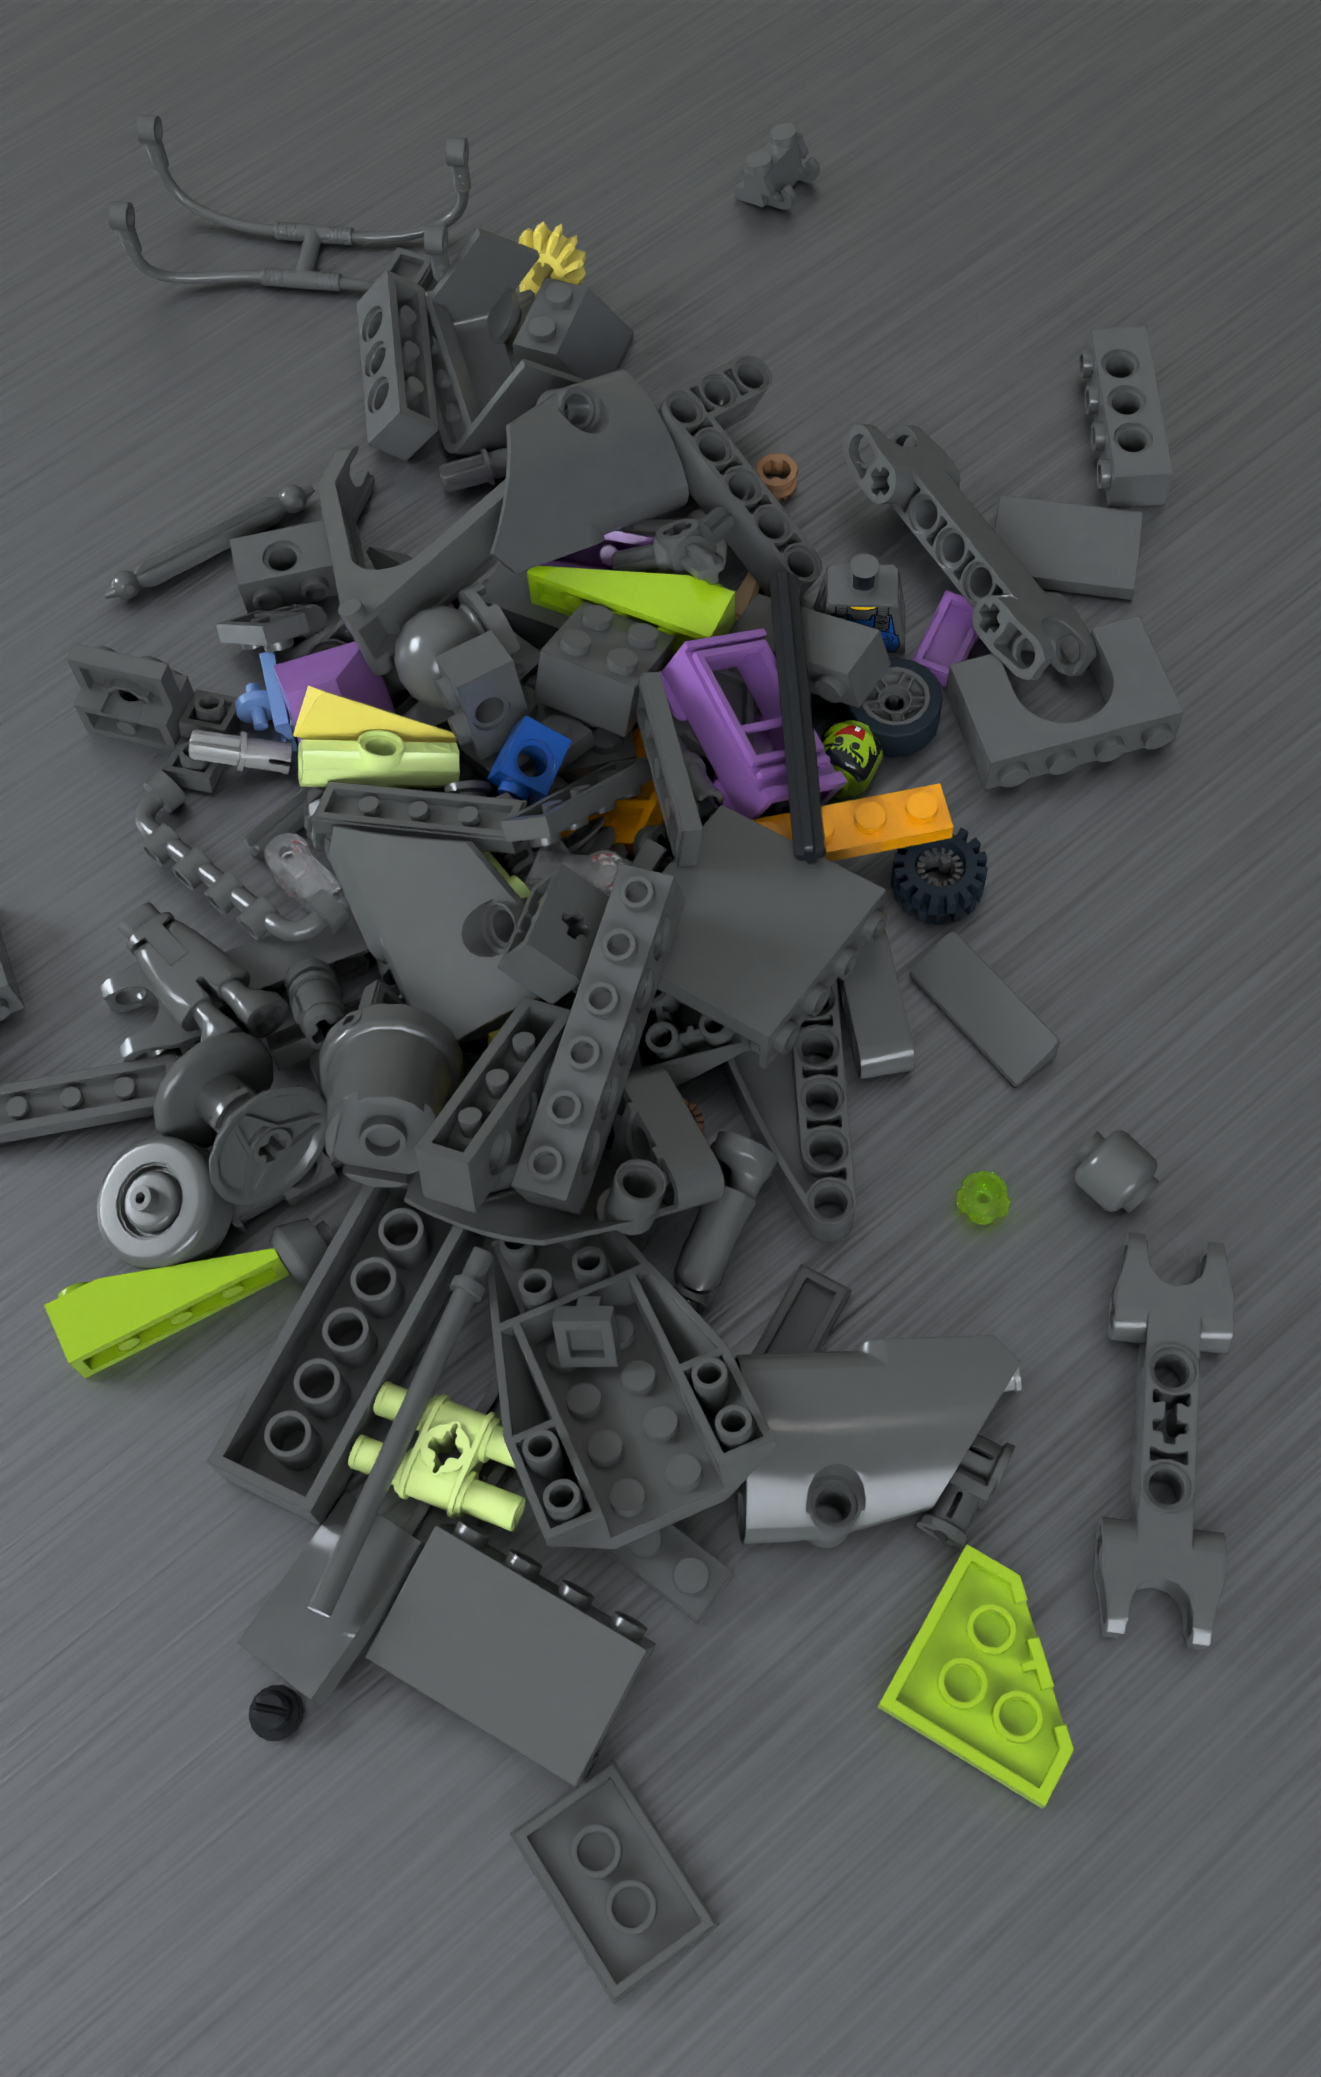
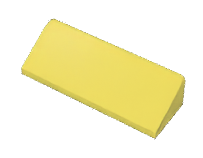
[293,685,457,743]

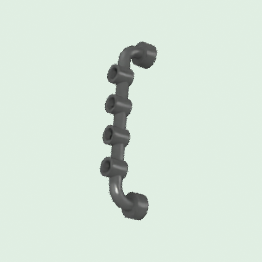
[135,770,350,942]

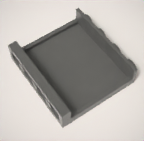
[657,805,887,1070]

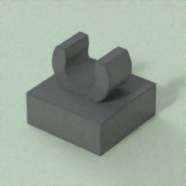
[552,1296,622,1367]

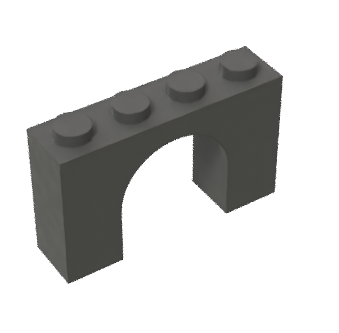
[945,615,1184,790]

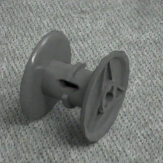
[153,1032,327,1206]

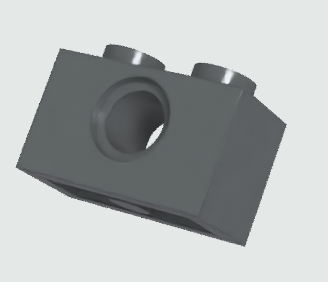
[229,520,338,613]
[435,630,530,761]

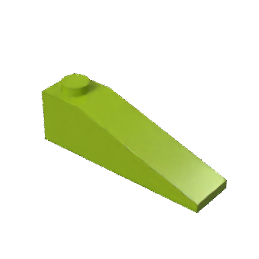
[527,566,735,654]
[44,1248,290,1379]

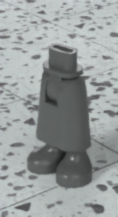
[118,902,289,1042]
[673,1131,778,1311]

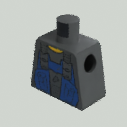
[813,553,906,653]

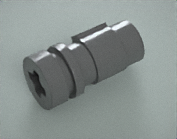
[284,958,347,1051]

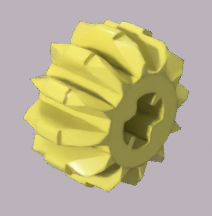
[518,221,586,300]

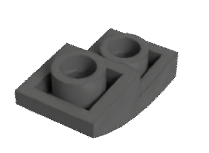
[162,690,240,793]

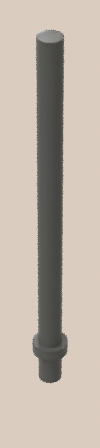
[308,1247,494,1617]

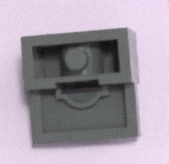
[66,643,194,751]

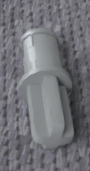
[188,729,292,775]

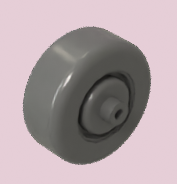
[97,1136,234,1270]

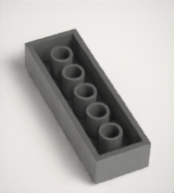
[207,1173,481,1526]

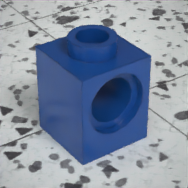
[487,715,572,804]

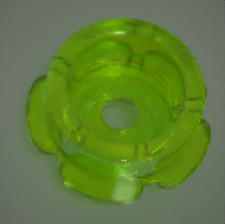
[955,1171,1011,1225]

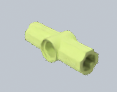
[298,729,460,789]

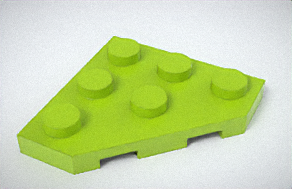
[878,1544,1074,1808]

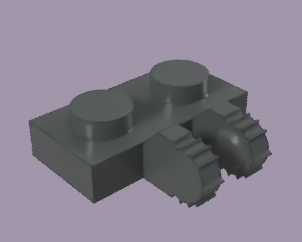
[216,604,328,652]

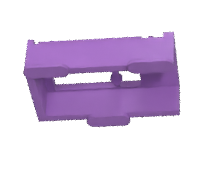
[660,628,847,820]

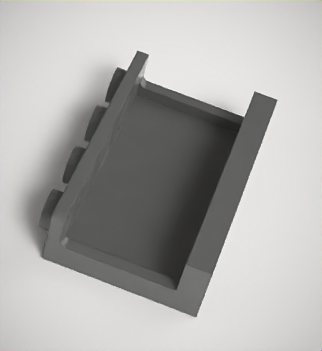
[365,1519,656,1786]

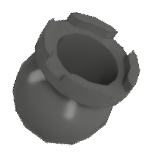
[394,582,526,709]

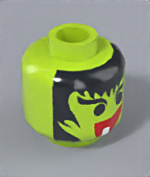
[820,720,884,798]

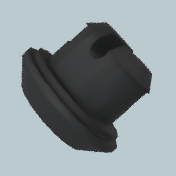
[249,1685,303,1741]

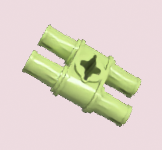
[348,1381,526,1532]

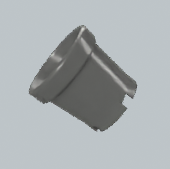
[319,1004,463,1187]

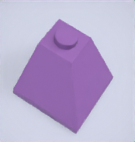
[273,641,395,743]

